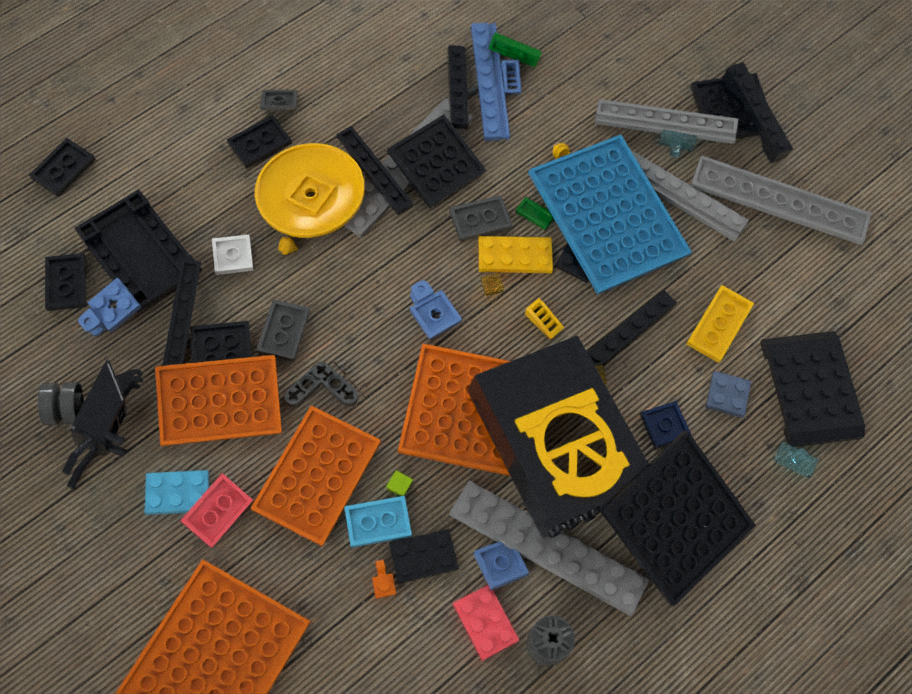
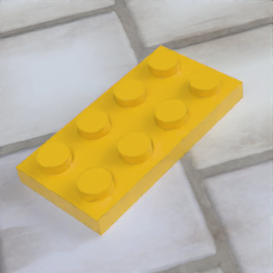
[478,236,553,273]
[686,285,754,363]

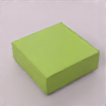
[386,470,413,496]

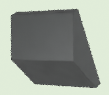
[260,90,298,110]

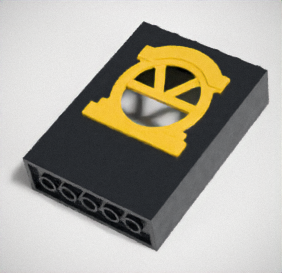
[467,335,649,539]

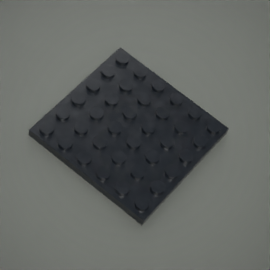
[599,431,756,607]

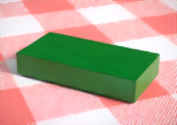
[515,197,554,231]

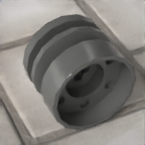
[526,615,575,667]

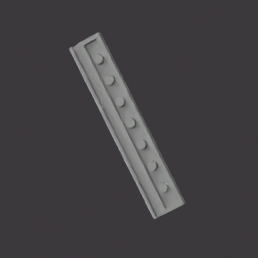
[595,99,738,144]
[631,150,749,242]

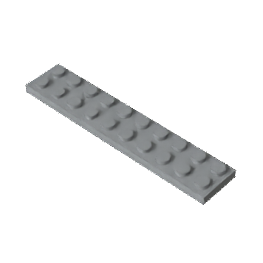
[344,98,473,238]
[691,155,871,245]
[449,481,649,616]

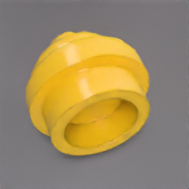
[552,143,570,159]
[278,236,298,255]

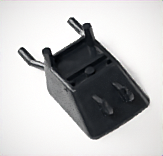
[61,360,143,489]

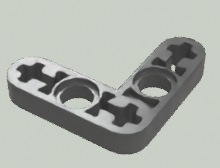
[284,362,358,408]

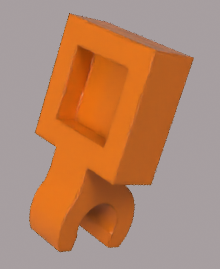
[372,559,396,599]

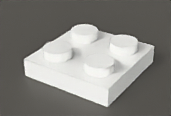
[212,234,254,275]

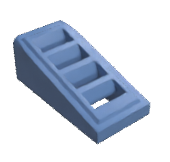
[501,60,521,94]

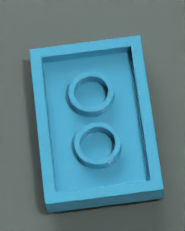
[145,470,209,515]
[344,496,412,548]

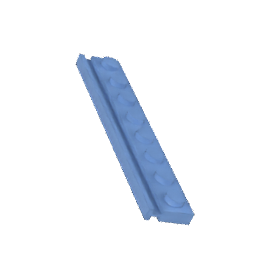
[471,23,510,141]

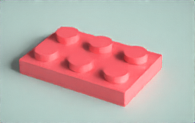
[180,473,253,548]
[453,585,520,661]

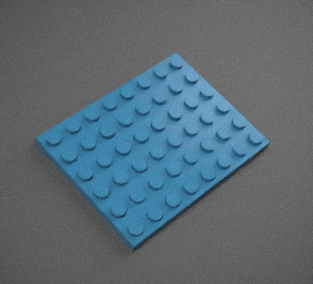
[528,135,692,295]

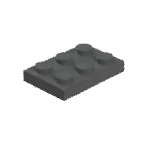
[449,195,513,242]
[256,299,310,362]

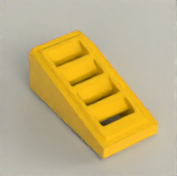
[525,298,564,340]

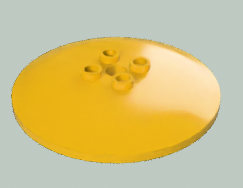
[255,143,365,238]

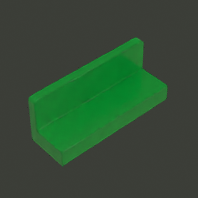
[488,33,542,68]

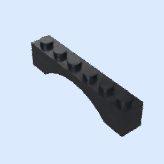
[722,62,793,164]

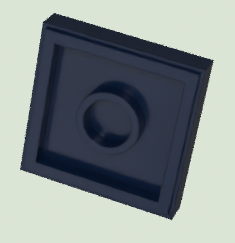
[640,401,692,449]

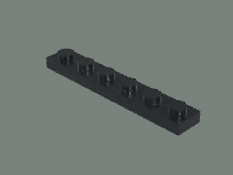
[447,45,469,129]
[337,126,413,215]
[162,259,201,366]
[587,290,677,370]

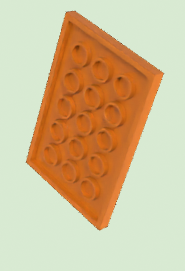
[155,355,282,446]
[250,405,381,547]

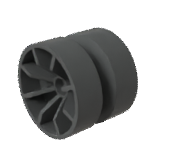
[38,382,84,425]

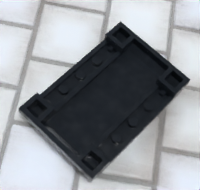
[75,189,202,313]
[760,331,865,448]

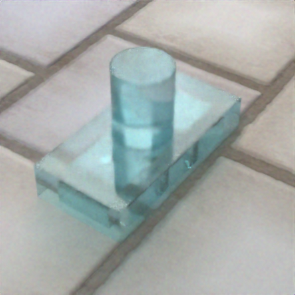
[658,129,697,157]
[773,442,819,478]

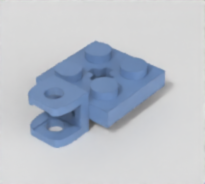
[78,278,141,336]
[410,280,462,340]

